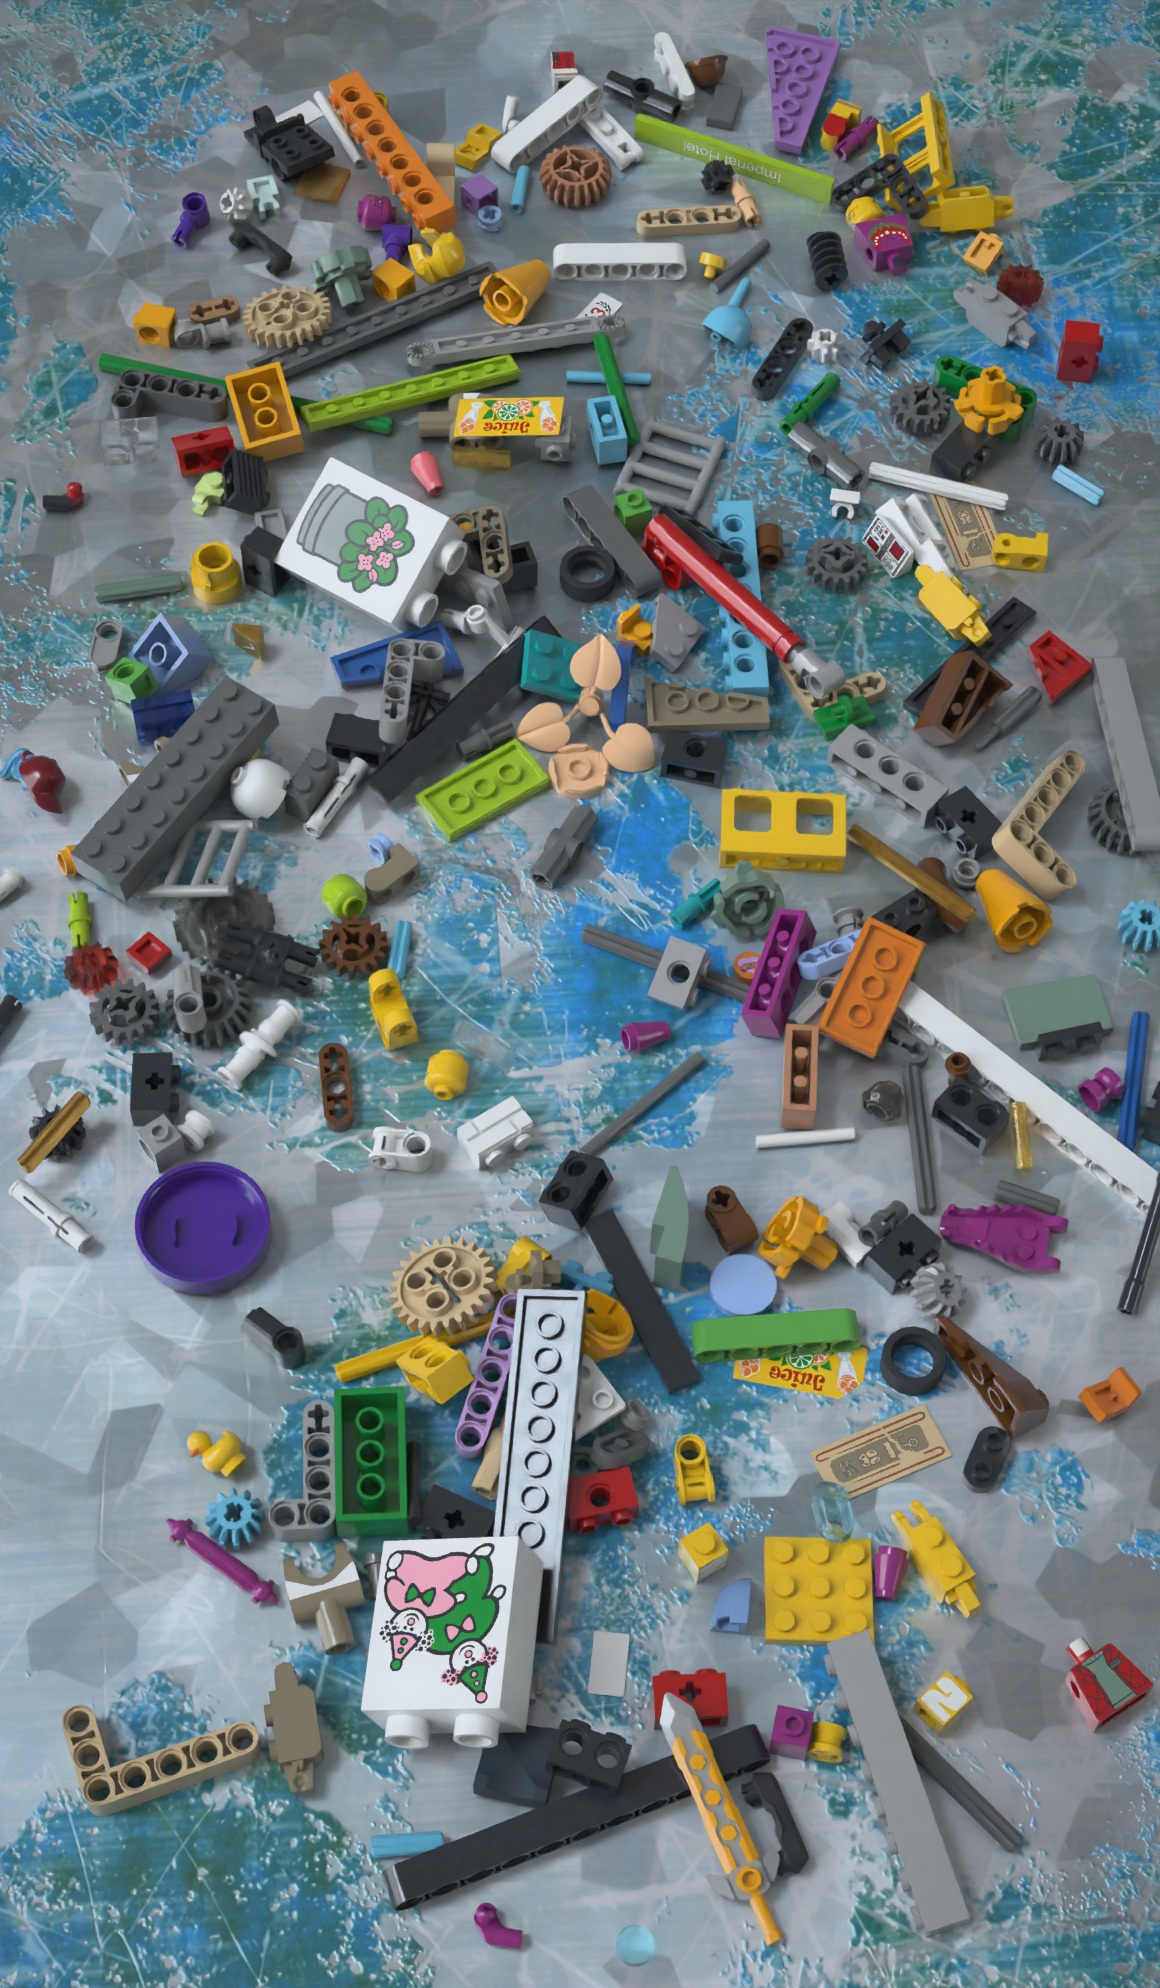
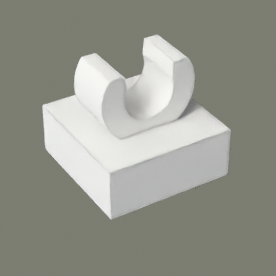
[830,488,860,521]

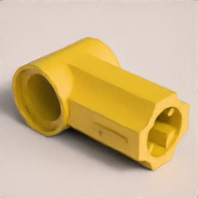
[492,1236,553,1301]

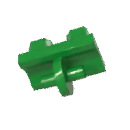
[813,695,876,742]

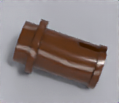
[945,1052,971,1085]

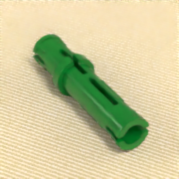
[779,372,841,435]

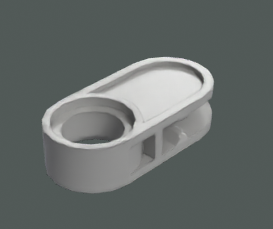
[88,619,124,675]

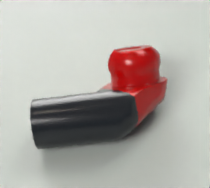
[43,482,84,510]

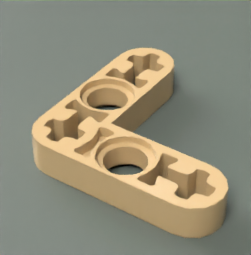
[777,659,886,722]

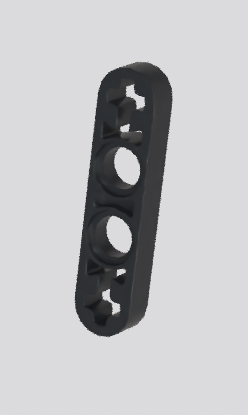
[751,318,813,401]

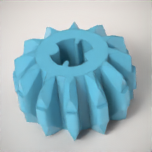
[1117,898,1160,953]
[205,1487,266,1550]

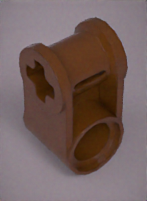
[705,1185,759,1254]

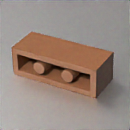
[780,1023,819,1130]

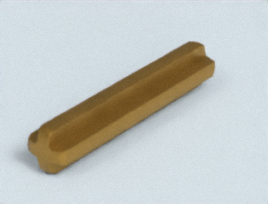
[17,1091,91,1173]

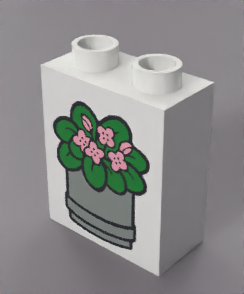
[273,457,467,633]

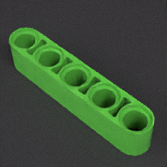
[691,1308,861,1363]

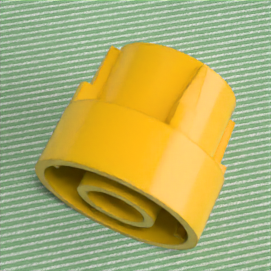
[190,541,242,604]

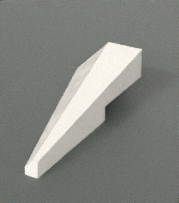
[875,494,969,597]

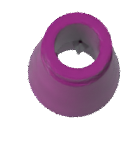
[620,1021,670,1054]
[874,1546,909,1602]

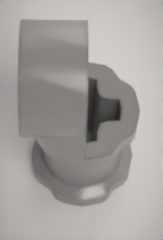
[172,318,232,349]

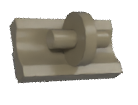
[505,1250,561,1294]

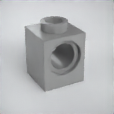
[136,1114,186,1173]

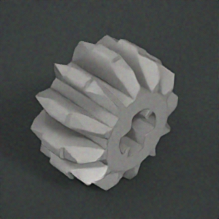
[908,1262,967,1321]

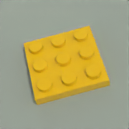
[764,1536,874,1646]

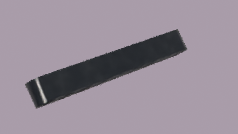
[365,615,564,805]

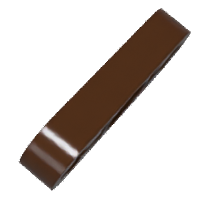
[319,1043,354,1133]

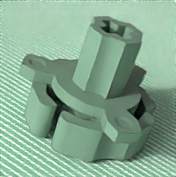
[310,246,373,310]
[710,860,785,939]

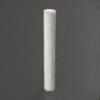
[756,1127,855,1149]

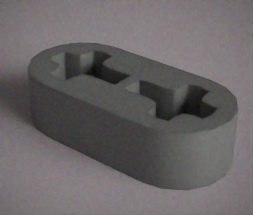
[876,1025,930,1069]

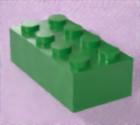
[334,1386,409,1537]

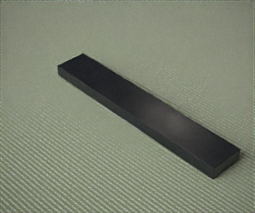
[903,596,1037,719]
[583,1209,700,1395]

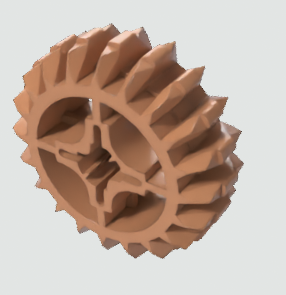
[540,143,612,208]

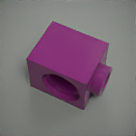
[769,1705,814,1761]

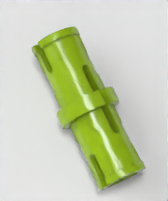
[67,891,93,955]

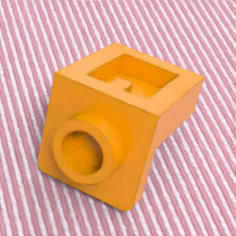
[963,231,1006,275]
[616,604,653,657]

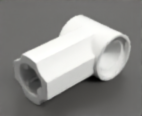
[819,1201,875,1268]

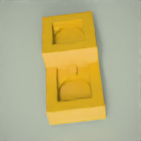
[455,122,503,171]

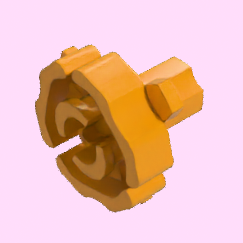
[954,365,1024,435]
[758,1195,838,1279]

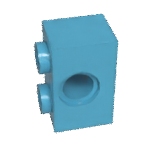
[586,395,627,465]

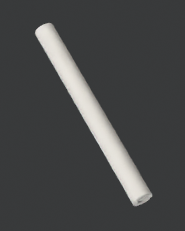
[314,91,364,168]

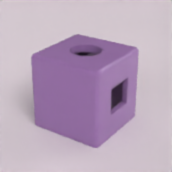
[461,173,498,219]

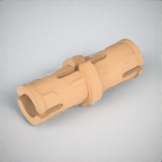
[730,177,762,228]

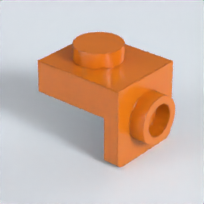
[1078,1367,1142,1423]

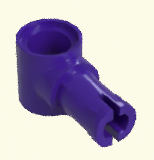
[171,192,211,248]
[382,224,413,264]

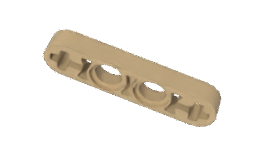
[636,205,741,237]

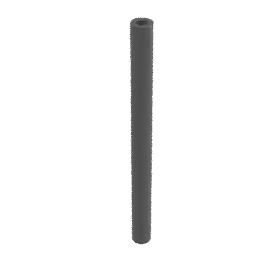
[579,1052,705,1156]

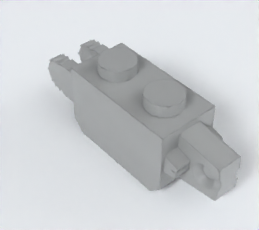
[953,278,1037,349]

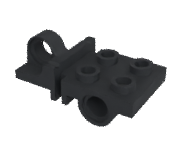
[243,105,335,181]

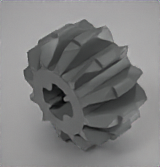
[1035,416,1084,465]

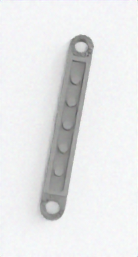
[406,314,625,367]

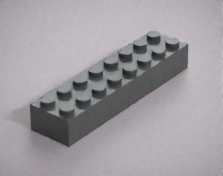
[70,676,279,902]

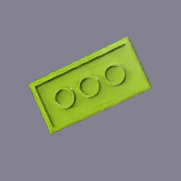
[415,738,551,843]

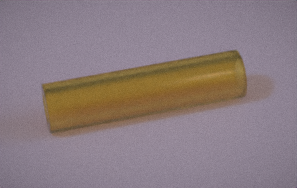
[1009,1102,1033,1169]

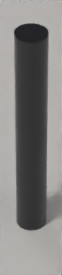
[407,1441,422,1527]

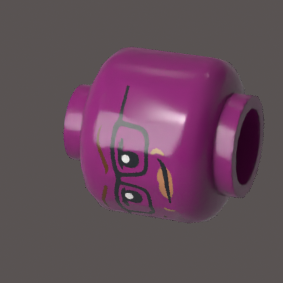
[357,195,397,232]

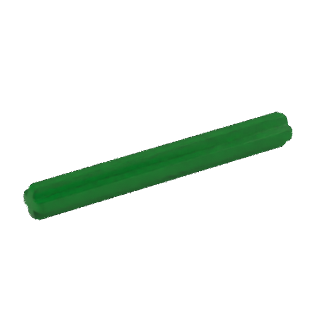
[593,332,640,447]

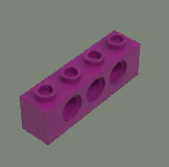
[741,909,817,1038]

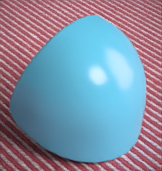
[701,305,752,349]

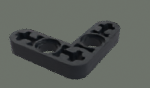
[831,154,929,220]

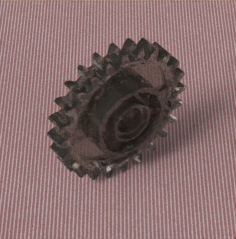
[173,877,276,969]

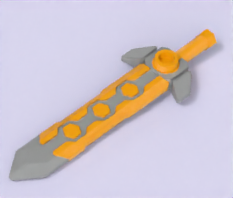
[660,1692,784,1945]

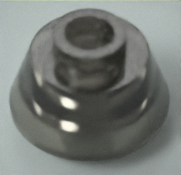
[861,1080,904,1123]

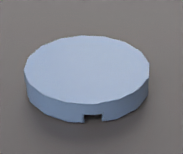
[709,1254,777,1317]

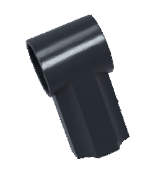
[241,1307,306,1370]

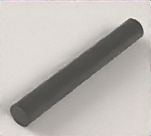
[710,239,770,293]

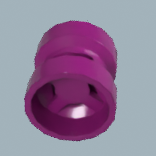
[1078,1067,1124,1112]

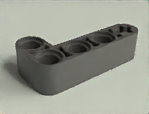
[111,369,229,428]

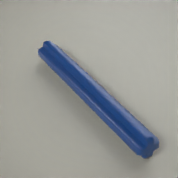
[1117,1011,1150,1152]

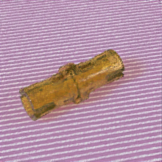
[452,446,511,469]

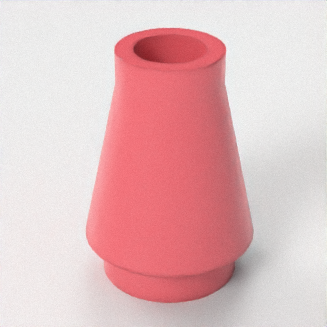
[411,451,445,496]

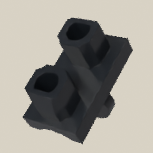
[859,318,911,369]

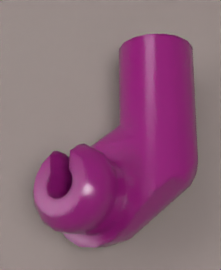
[474,1903,523,1950]

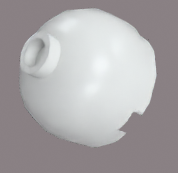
[230,759,290,822]

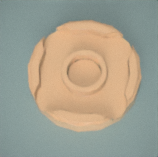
[548,744,609,799]

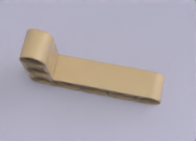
[992,750,1086,901]
[62,1704,261,1816]

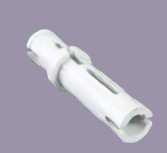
[303,757,369,838]
[9,1178,94,1253]

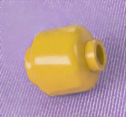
[425,1050,470,1100]

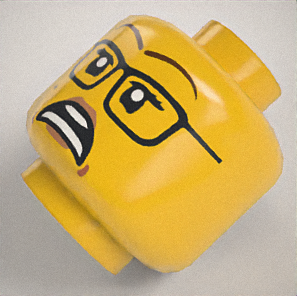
[845,197,885,233]

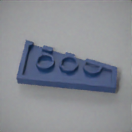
[330,620,464,688]

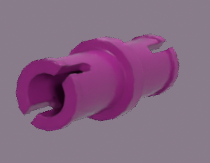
[833,116,879,161]

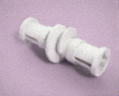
[217,999,302,1090]

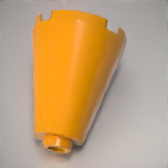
[479,259,551,326]
[975,869,1053,953]

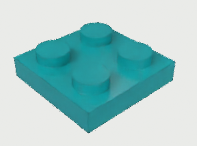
[521,629,584,703]

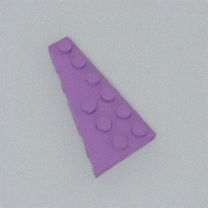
[765,25,841,155]

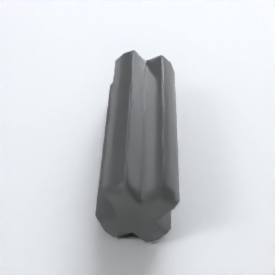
[994,1180,1060,1216]

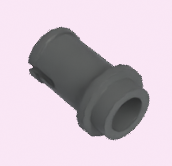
[363,1552,382,1600]

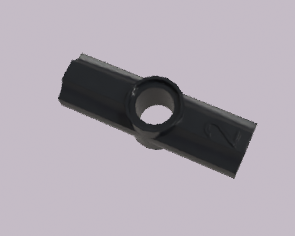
[603,70,682,122]

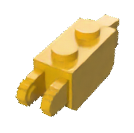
[917,185,1014,233]
[915,564,992,647]
[891,1500,981,1619]

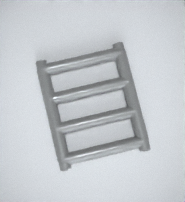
[613,416,726,516]
[131,820,258,898]

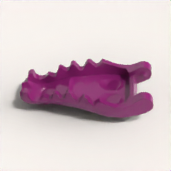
[940,1204,1069,1274]

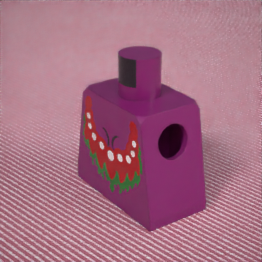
[853,213,913,276]

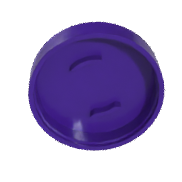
[135,1162,272,1294]

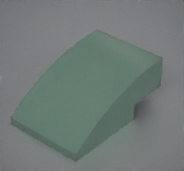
[650,1165,689,1293]

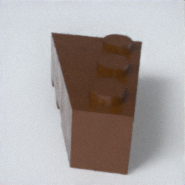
[913,650,1014,747]

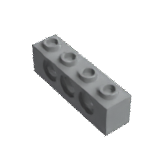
[826,724,949,829]

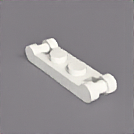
[654,32,695,116]
[578,104,644,170]

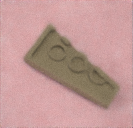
[645,677,770,733]

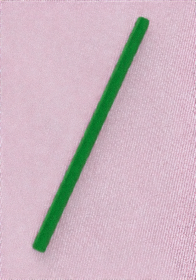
[97,353,393,435]

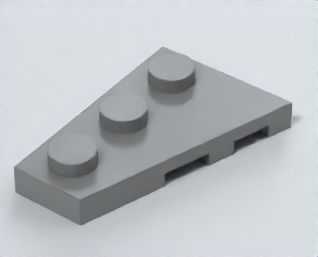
[439,565,515,634]

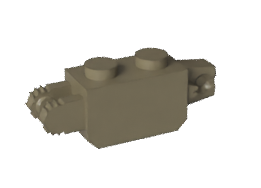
[264,1661,324,1796]

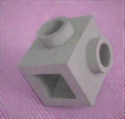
[535,416,577,461]

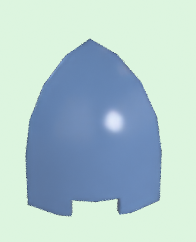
[710,1578,751,1635]

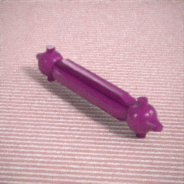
[166,1518,279,1604]

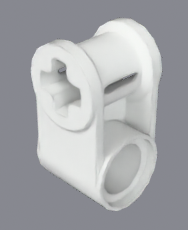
[368,1126,433,1172]

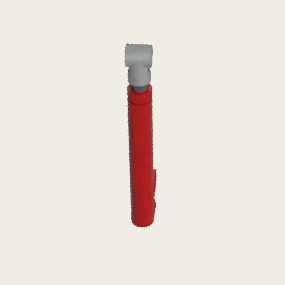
[642,514,846,699]

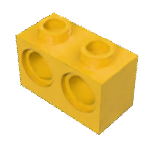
[396,1336,474,1404]

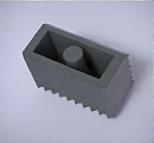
[284,748,340,822]

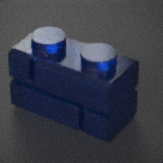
[130,689,195,744]

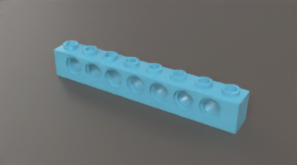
[711,500,769,698]

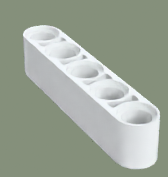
[491,75,603,173]
[553,243,687,281]

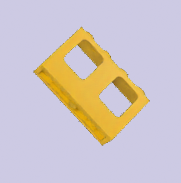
[877,92,955,214]
[719,788,846,874]

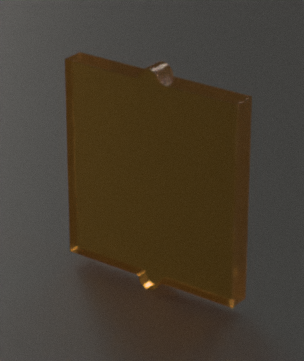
[294,163,351,205]

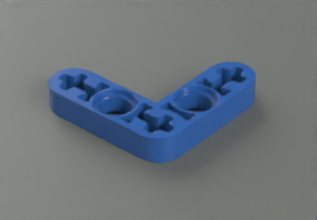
[609,639,636,733]

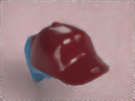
[0,748,66,814]

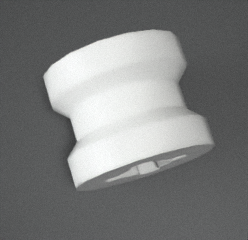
[176,1110,215,1152]

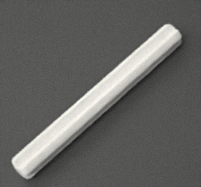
[868,462,1008,510]

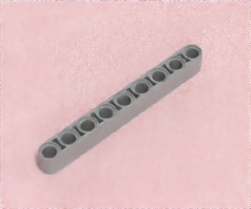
[1091,656,1160,851]

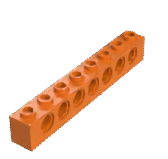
[328,70,458,233]

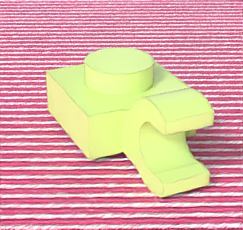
[192,470,225,516]

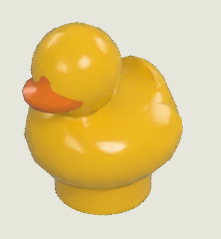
[187,1431,247,1478]

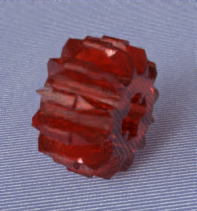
[996,262,1044,308]
[64,941,119,996]

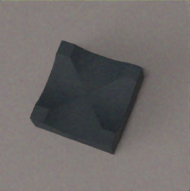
[473,1724,558,1808]

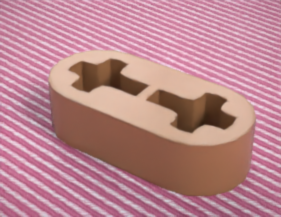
[188,296,241,325]

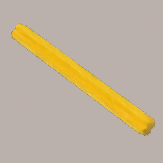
[335,1307,516,1383]

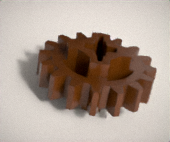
[319,914,389,980]

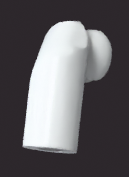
[502,95,520,134]

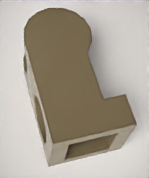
[364,843,421,904]

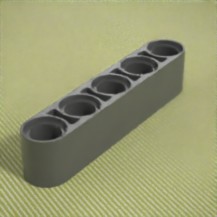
[563,485,662,599]

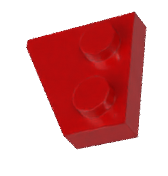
[1027,630,1093,703]

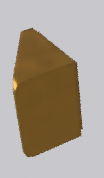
[232,623,265,660]

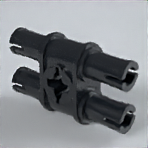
[214,918,320,998]

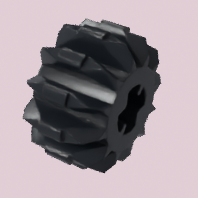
[29,1104,86,1163]

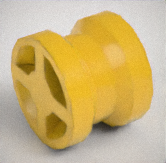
[806,1721,847,1763]

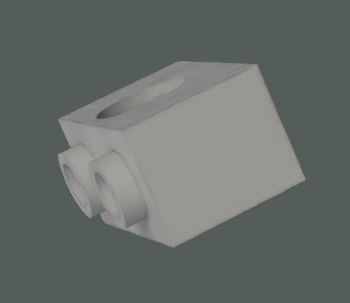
[647,936,712,1013]

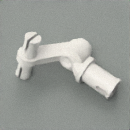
[440,605,525,659]

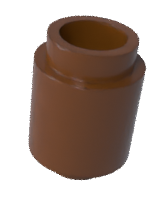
[755,523,784,568]

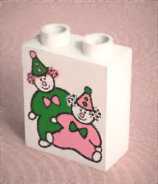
[361,1536,544,1749]

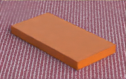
[817,916,926,1059]

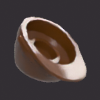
[684,55,728,86]

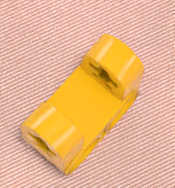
[368,969,419,1051]

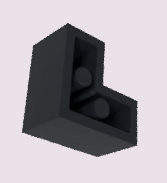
[465,526,538,594]

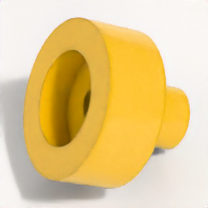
[699,252,728,279]

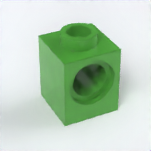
[614,488,652,537]
[104,657,160,707]

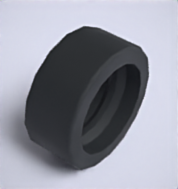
[559,545,615,603]
[880,1326,947,1396]

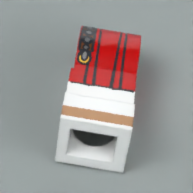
[551,51,578,95]

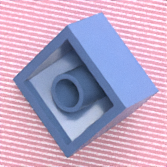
[127,612,214,697]

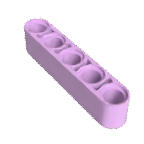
[454,1293,517,1460]

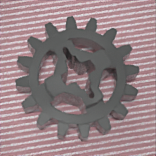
[889,378,951,433]
[804,534,869,592]
[89,978,160,1046]

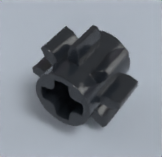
[701,160,735,194]

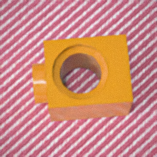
[372,257,416,303]
[133,302,178,348]

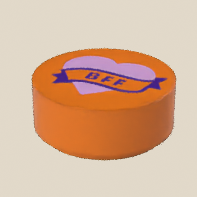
[733,952,761,984]

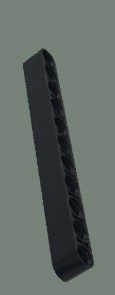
[381,1724,772,1911]

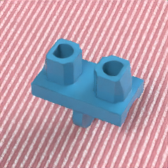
[551,1259,614,1310]

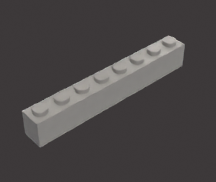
[823,1629,970,1937]

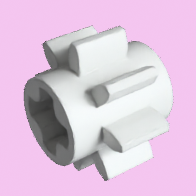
[220,187,254,223]
[807,328,842,364]

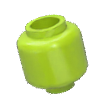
[321,874,367,920]

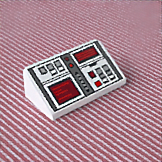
[862,513,915,578]

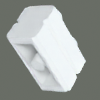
[457,1096,534,1170]

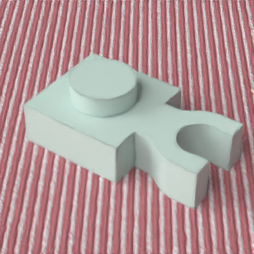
[246,175,281,219]

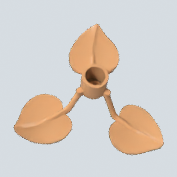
[517,633,656,772]

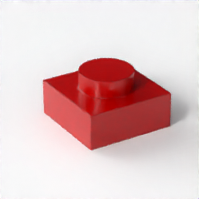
[126,931,172,976]

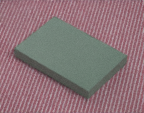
[1002,974,1114,1049]

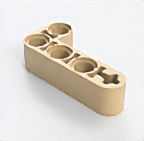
[427,143,455,247]

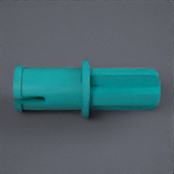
[668,879,723,929]

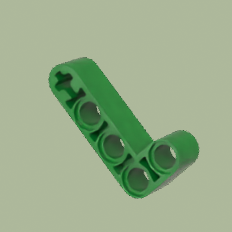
[933,355,1038,444]

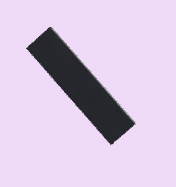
[658,504,744,566]

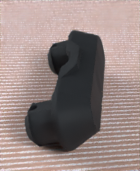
[228,220,293,277]
[741,1772,809,1876]

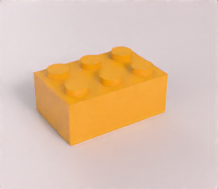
[224,361,306,462]

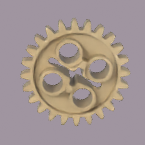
[242,285,333,348]
[388,1236,498,1338]

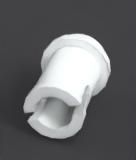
[0,867,25,902]

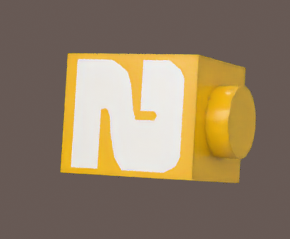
[678,1522,729,1583]
[913,1671,973,1737]

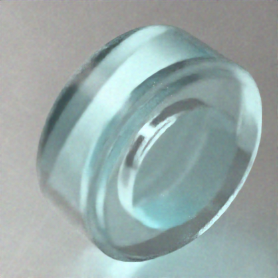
[616,1925,654,1967]

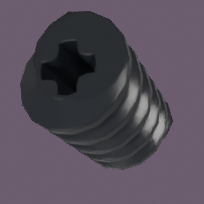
[807,231,848,292]

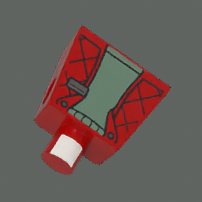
[1065,1637,1154,1733]

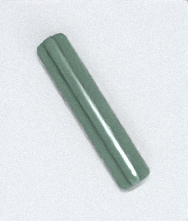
[94,573,182,602]

